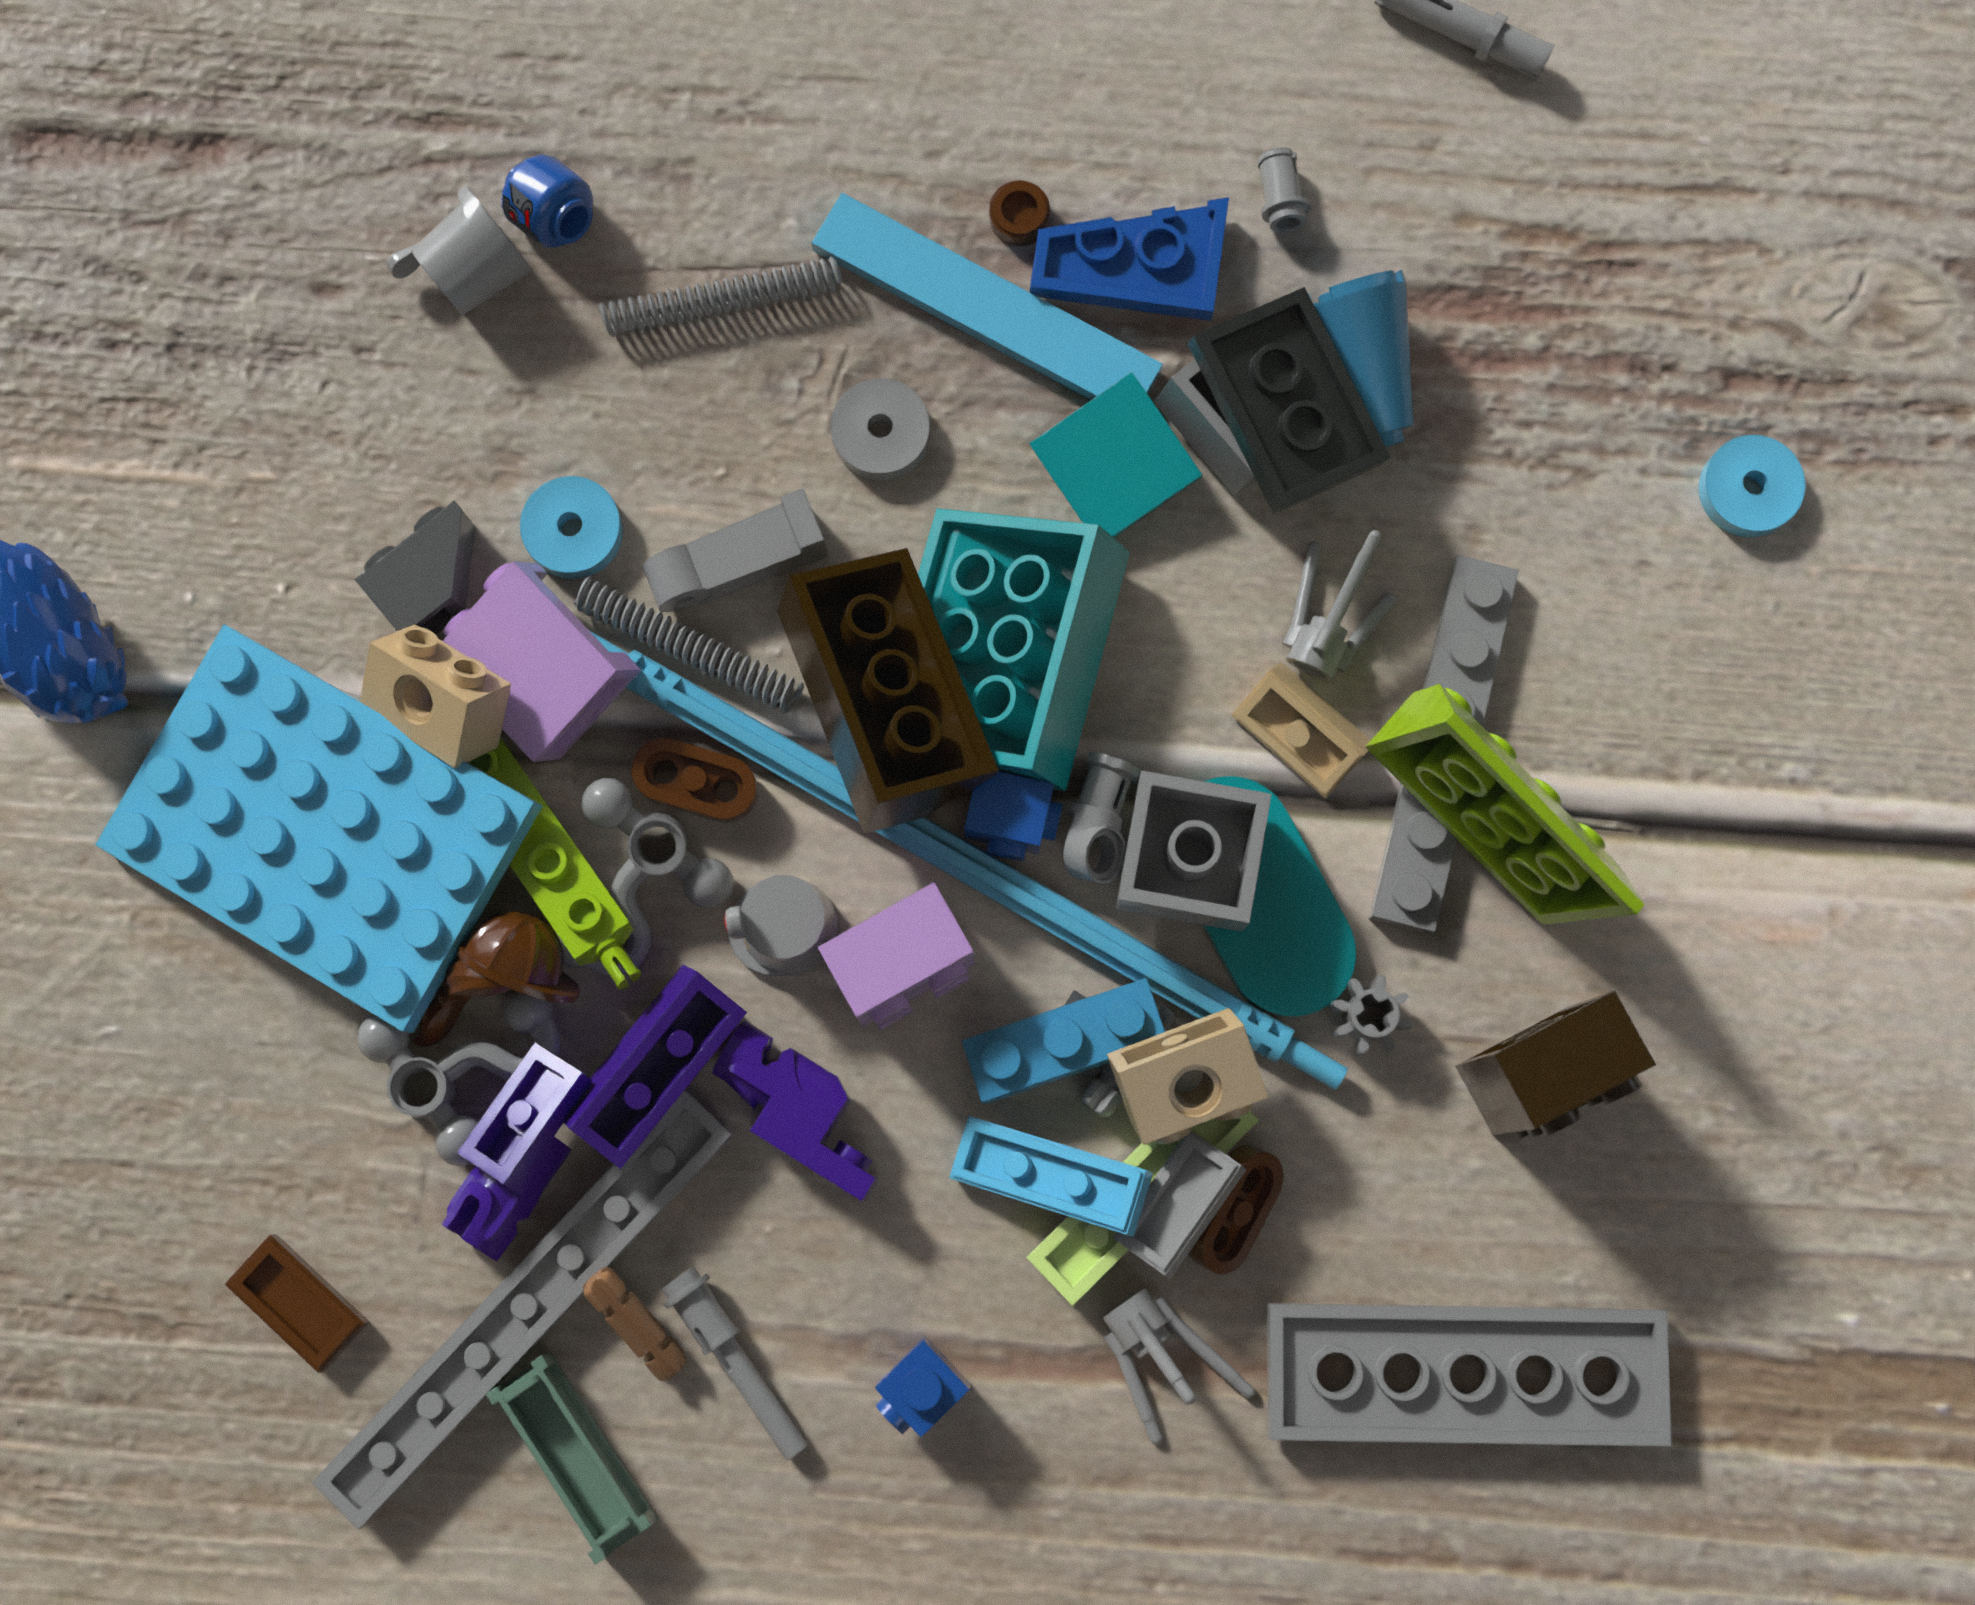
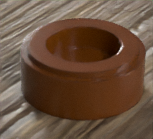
[989,180,1050,246]

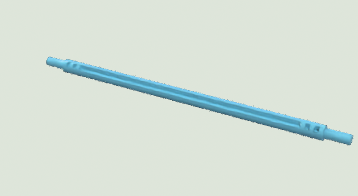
[590,631,1348,1091]

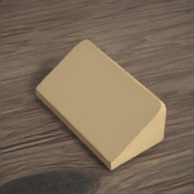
[1231,662,1371,799]

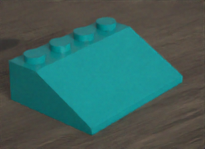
[918,508,1130,791]

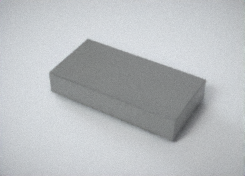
[1113,1131,1246,1279]

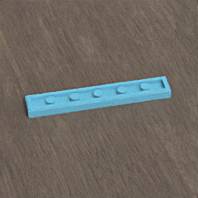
[811,193,1163,400]

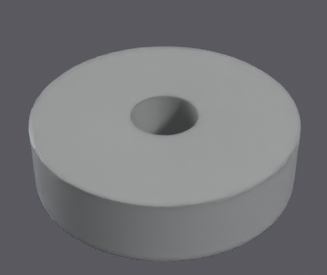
[831,378,930,481]

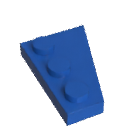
[1030,197,1229,321]

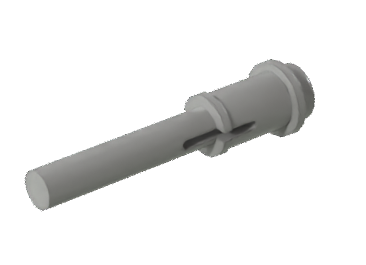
[661,1266,808,1461]

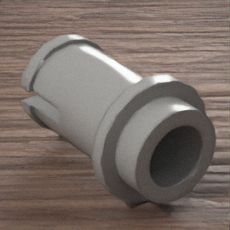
[1257,148,1310,233]

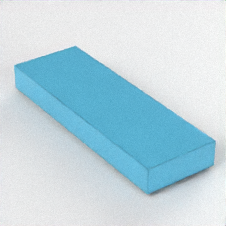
[949,1116,1153,1237]

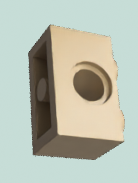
[360,624,511,768]
[1107,1008,1269,1145]

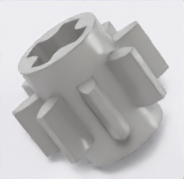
[1329,975,1412,1056]

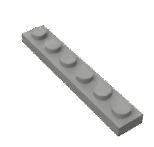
[1369,555,1519,935]

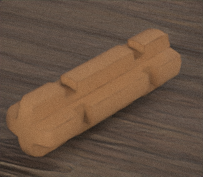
[583,1267,687,1382]

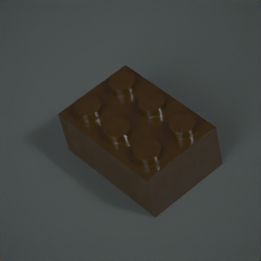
[1455,991,1656,1140]

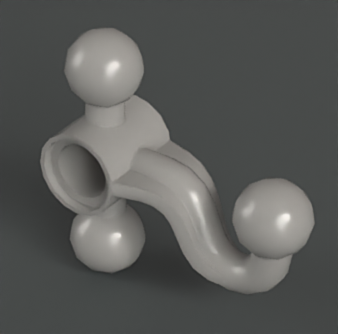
[555,778,734,976]
[357,989,561,1166]

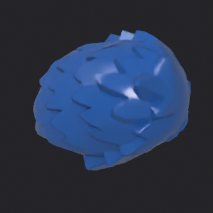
[0,540,128,724]

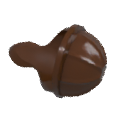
[412,912,581,1047]

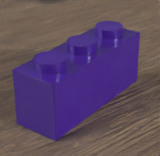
[564,964,747,1169]

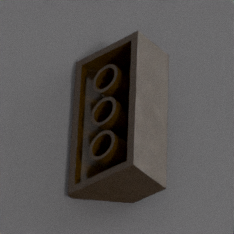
[777,548,999,834]

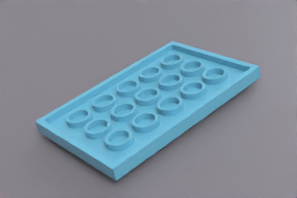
[95,624,543,1033]

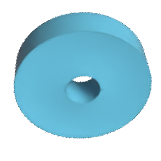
[1699,435,1806,538]
[520,476,623,579]

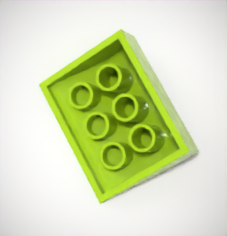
[1365,683,1645,925]

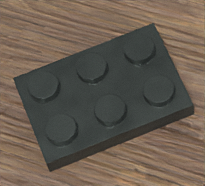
[1188,287,1391,515]

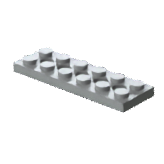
[1267,1303,1672,1447]

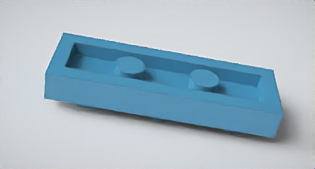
[962,978,1165,1105]

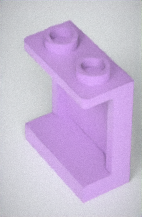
[443,561,641,762]

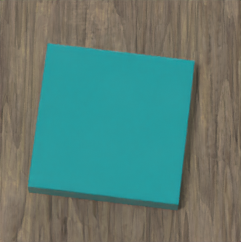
[1029,372,1203,538]

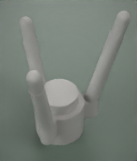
[1282,530,1396,681]
[1103,1288,1255,1445]

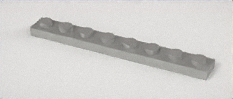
[311,1090,734,1530]

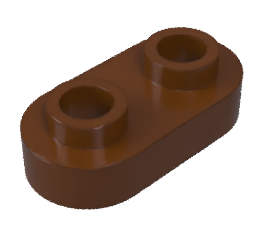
[631,738,758,823]
[1188,1145,1284,1275]

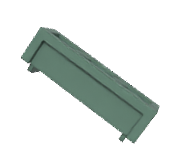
[486,1352,659,1565]

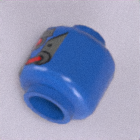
[501,154,593,248]

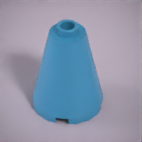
[1309,270,1414,447]

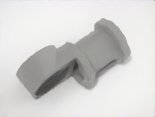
[1063,752,1140,884]

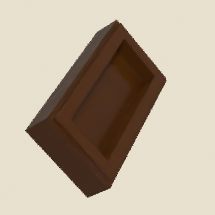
[224,1234,370,1373]

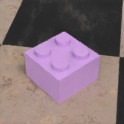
[817,882,975,1030]

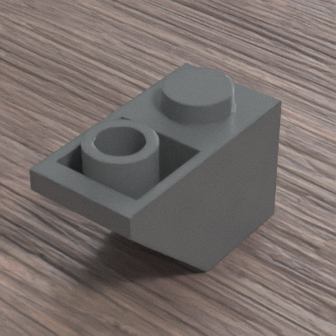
[354,500,476,635]

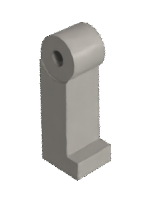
[643,488,828,612]

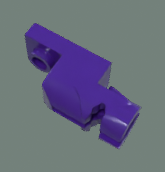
[712,1020,878,1201]
[441,1043,592,1262]

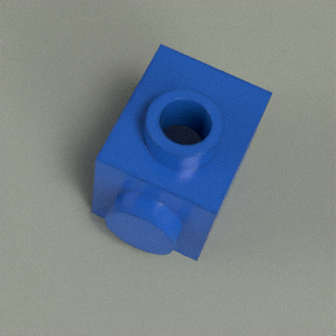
[964,771,1063,861]
[874,1336,971,1437]

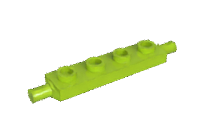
[468,738,642,989]

